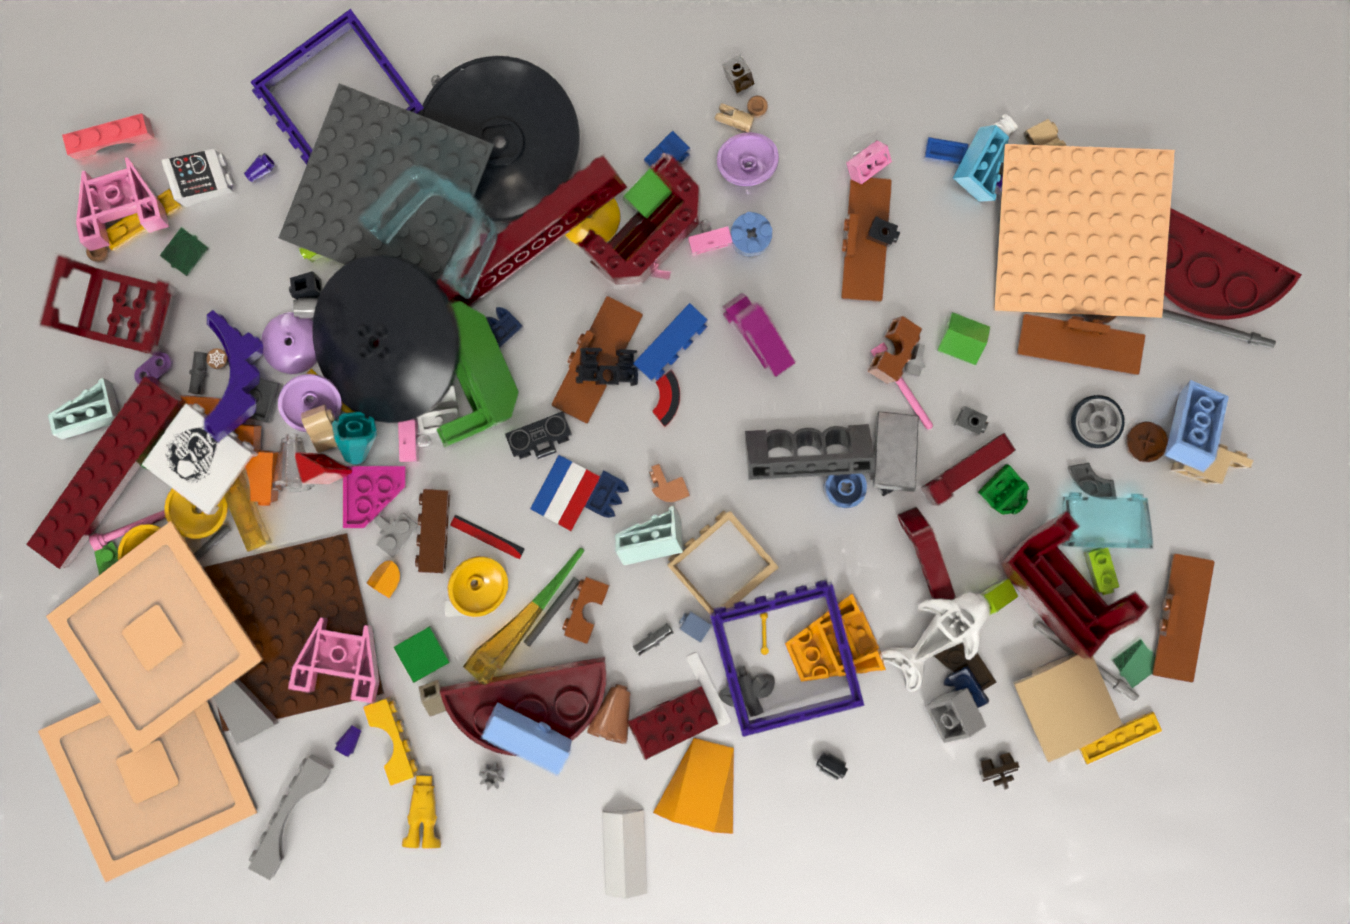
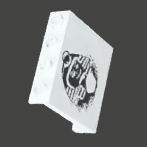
[142,403,258,515]

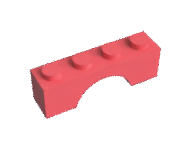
[62,113,155,160]

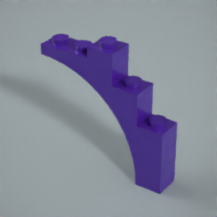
[203,310,263,443]

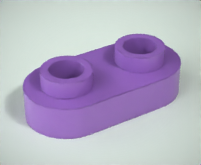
[134,352,173,384]

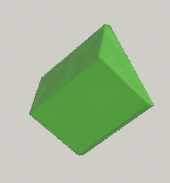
[623,169,672,219]
[937,312,990,365]

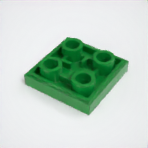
[393,626,450,683]

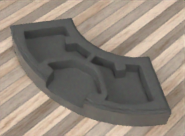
[1068,463,1117,500]

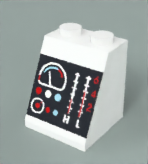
[161,149,233,207]

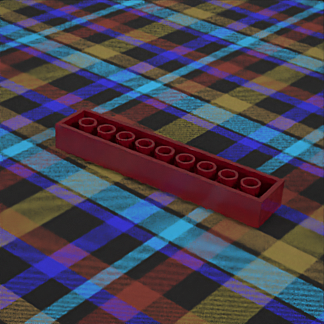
[436,155,628,307]
[26,376,185,569]

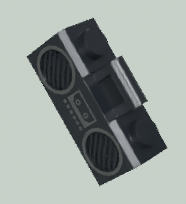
[505,411,573,460]

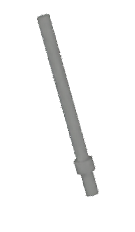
[1034,621,1139,702]

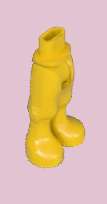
[402,775,441,849]

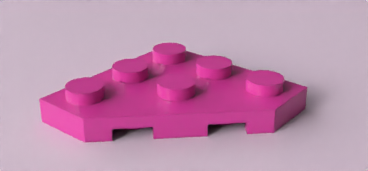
[343,466,406,528]

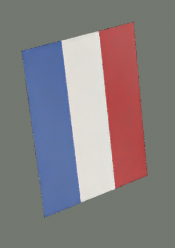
[530,455,600,531]

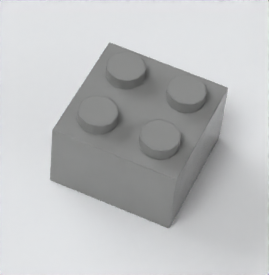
[925,688,987,743]

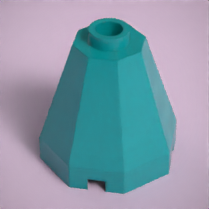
[332,412,377,465]

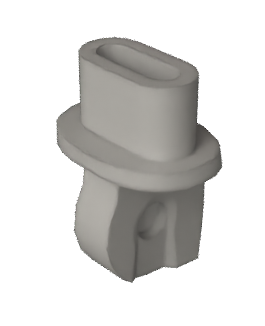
[904,343,926,376]

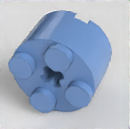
[730,212,772,257]
[823,474,867,508]

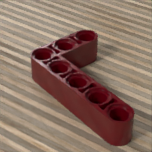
[921,433,1016,505]
[897,507,956,601]

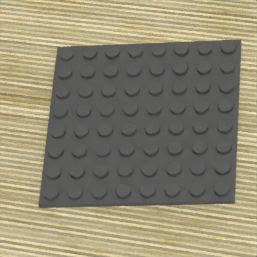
[278,83,494,281]

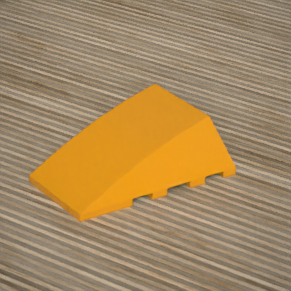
[785,593,886,682]
[653,738,734,834]

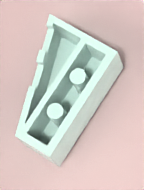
[48,378,119,439]
[615,505,683,565]

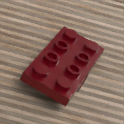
[627,686,718,760]

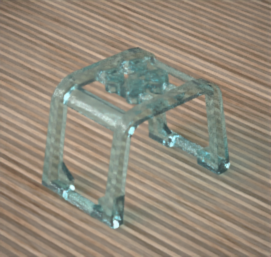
[359,167,497,298]

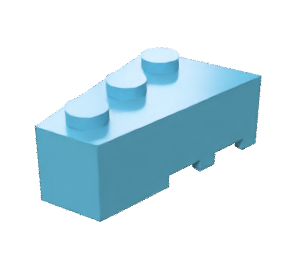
[953,125,1009,202]

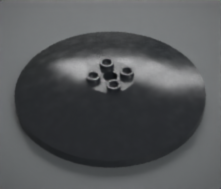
[419,56,580,223]
[312,255,460,423]

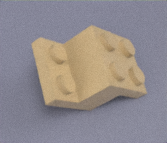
[1171,444,1254,485]

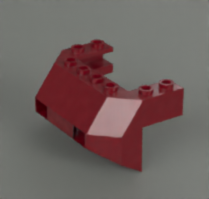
[577,152,701,285]
[1001,510,1149,659]

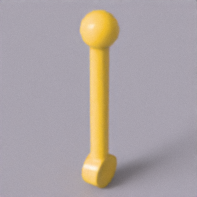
[760,612,769,655]

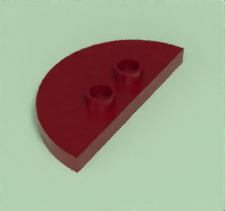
[1164,208,1302,320]
[440,657,606,756]

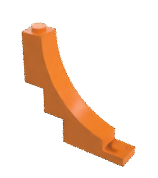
[179,395,280,506]

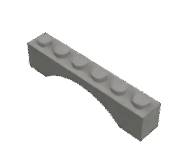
[248,755,334,880]

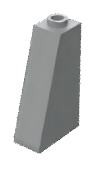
[213,679,279,745]

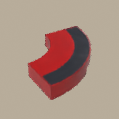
[652,370,680,427]

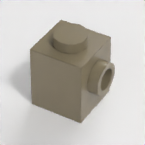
[419,680,446,717]

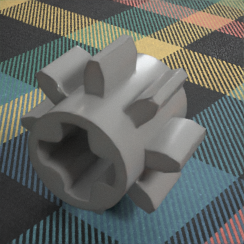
[479,763,505,790]

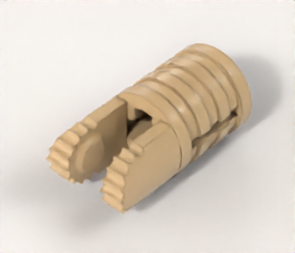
[714,103,755,133]

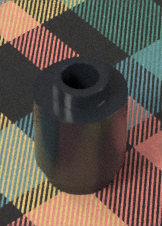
[815,752,848,781]

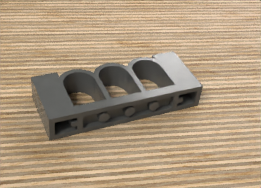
[745,424,875,480]

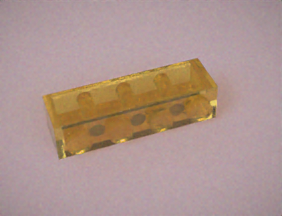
[224,472,272,552]

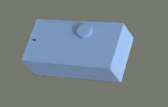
[1165,380,1229,472]
[482,703,572,775]

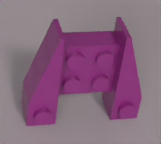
[722,293,796,377]

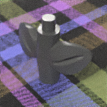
[718,666,775,717]

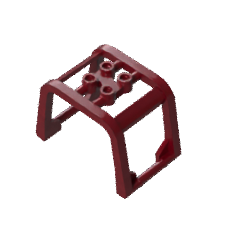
[39,255,177,356]

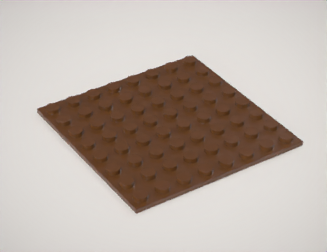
[202,533,384,732]

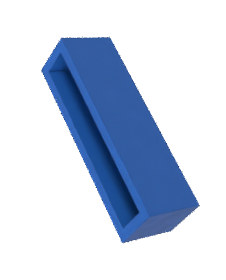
[633,303,708,382]

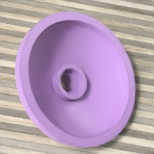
[717,132,779,186]
[261,312,317,374]
[278,374,342,432]

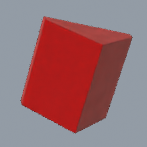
[295,452,353,484]

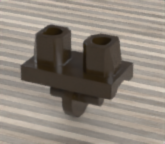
[980,752,1020,790]

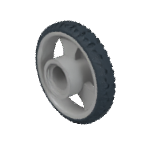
[1070,395,1125,448]

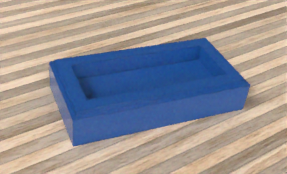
[924,137,969,165]

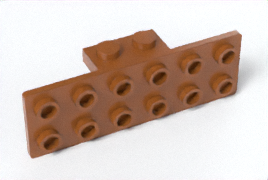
[841,178,892,302]
[551,296,643,423]
[1017,314,1146,375]
[1152,554,1215,683]

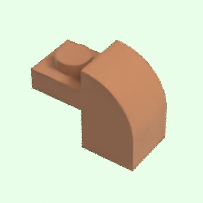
[649,464,690,502]

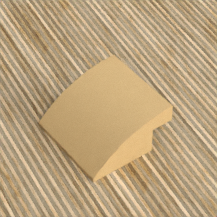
[1013,653,1122,762]

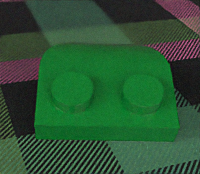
[977,463,1029,515]

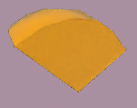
[366,560,400,598]

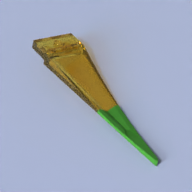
[463,548,585,685]

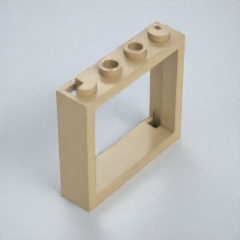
[667,511,779,614]

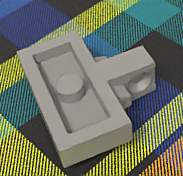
[374,512,418,558]

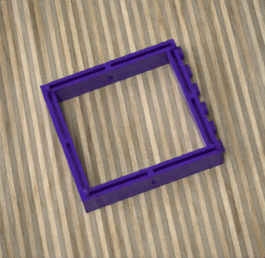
[250,9,424,165]
[710,580,865,737]

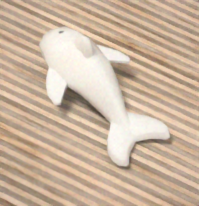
[881,593,990,692]

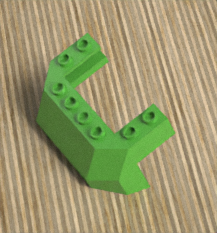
[436,301,519,448]

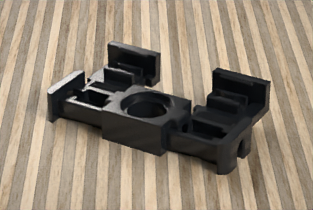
[576,347,638,386]

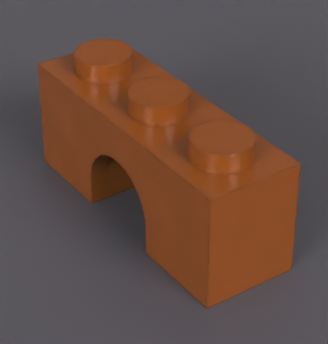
[868,316,922,384]
[562,576,610,644]

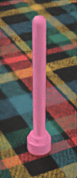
[870,342,933,430]
[89,510,166,551]

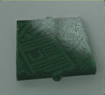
[159,227,209,276]
[1111,639,1155,688]

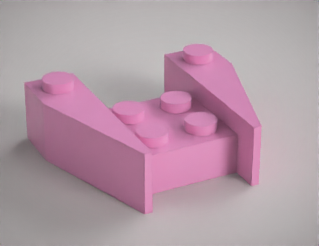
[76,157,169,251]
[289,618,379,703]

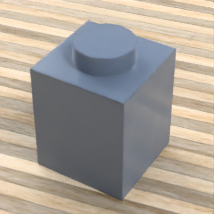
[679,611,712,643]

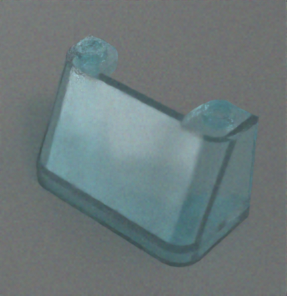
[1062,492,1153,549]

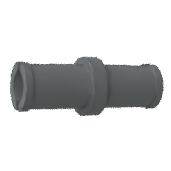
[188,352,207,394]
[633,623,674,657]

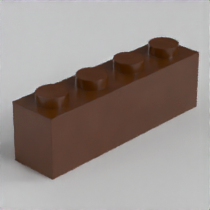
[415,489,451,574]

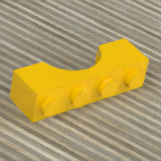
[363,696,418,786]

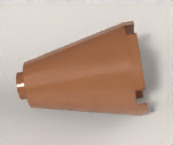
[587,684,631,744]

